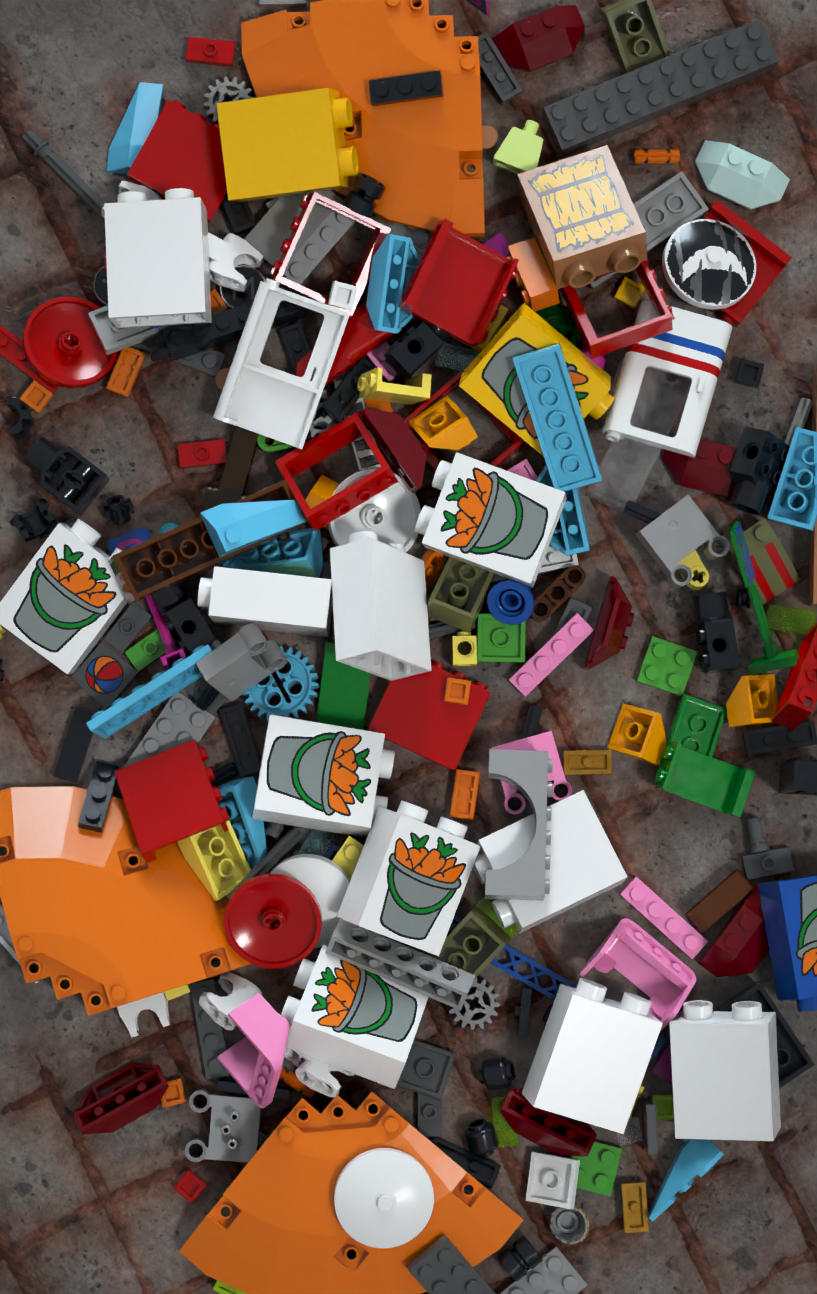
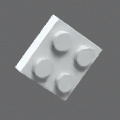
[525,1151,580,1209]

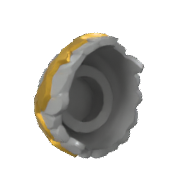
[550,1205,589,1245]

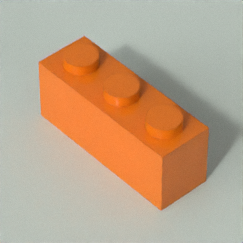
[506,237,560,311]

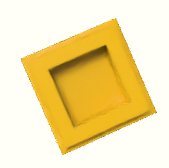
[613,276,645,309]

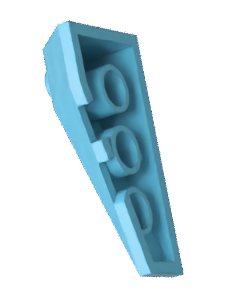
[107,82,163,174]
[767,427,817,531]
[200,500,306,558]
[223,528,323,578]
[215,776,269,874]
[648,1139,724,1222]

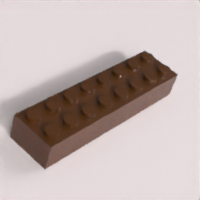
[108,480,306,605]

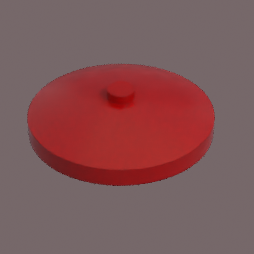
[23,297,118,388]
[224,874,322,969]

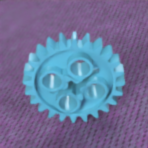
[242,646,319,721]

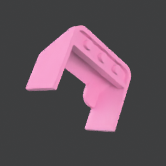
[579,918,697,1031]
[217,993,290,1109]

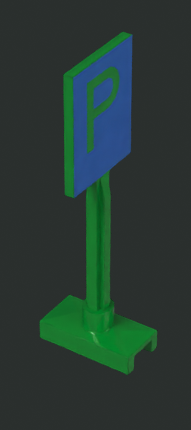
[730,521,799,675]

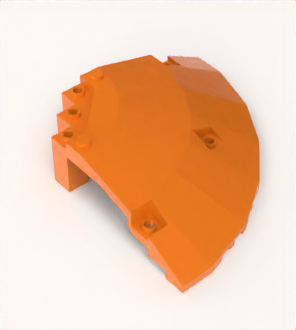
[241,0,485,237]
[0,786,251,1016]
[179,1092,524,1294]

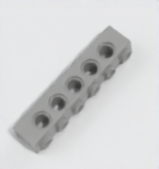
[326,918,475,1011]

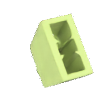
[493,120,544,174]

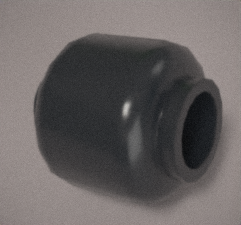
[478,1056,515,1091]
[464,1119,499,1158]

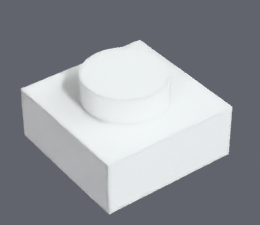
[328,281,358,311]

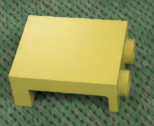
[357,367,432,405]

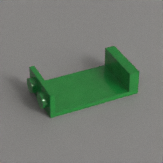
[316,639,371,730]
[655,742,756,817]

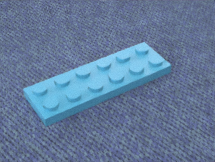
[513,343,602,492]
[86,644,214,739]

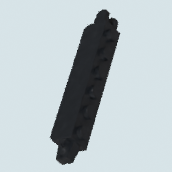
[145,289,317,362]

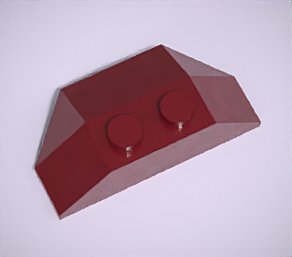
[492,5,585,72]
[358,408,427,493]
[662,436,737,497]
[584,576,634,670]
[698,885,769,977]
[73,1062,169,1135]
[500,1088,597,1157]

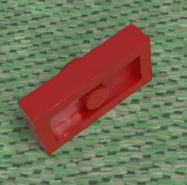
[186,37,236,67]
[178,439,227,469]

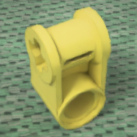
[678,550,709,591]

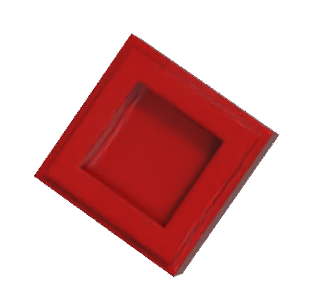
[173,1168,208,1203]

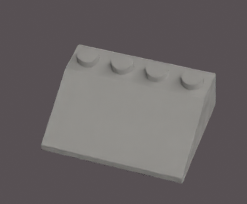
[244,190,355,284]

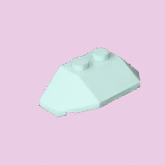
[695,140,790,210]

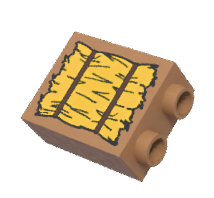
[517,145,647,289]

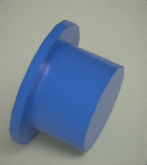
[487,579,535,625]

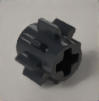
[103,495,135,525]

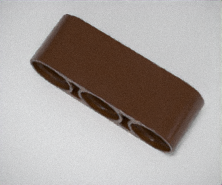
[530,565,586,622]
[685,869,754,933]

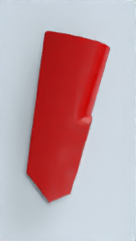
[296,300,396,386]

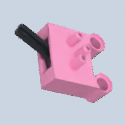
[491,705,572,815]

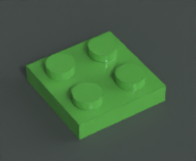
[477,614,526,663]
[636,636,698,697]
[569,1141,622,1196]

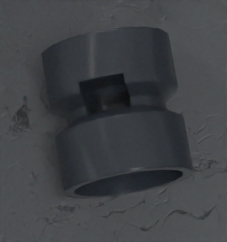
[343,173,386,218]
[497,1235,543,1282]

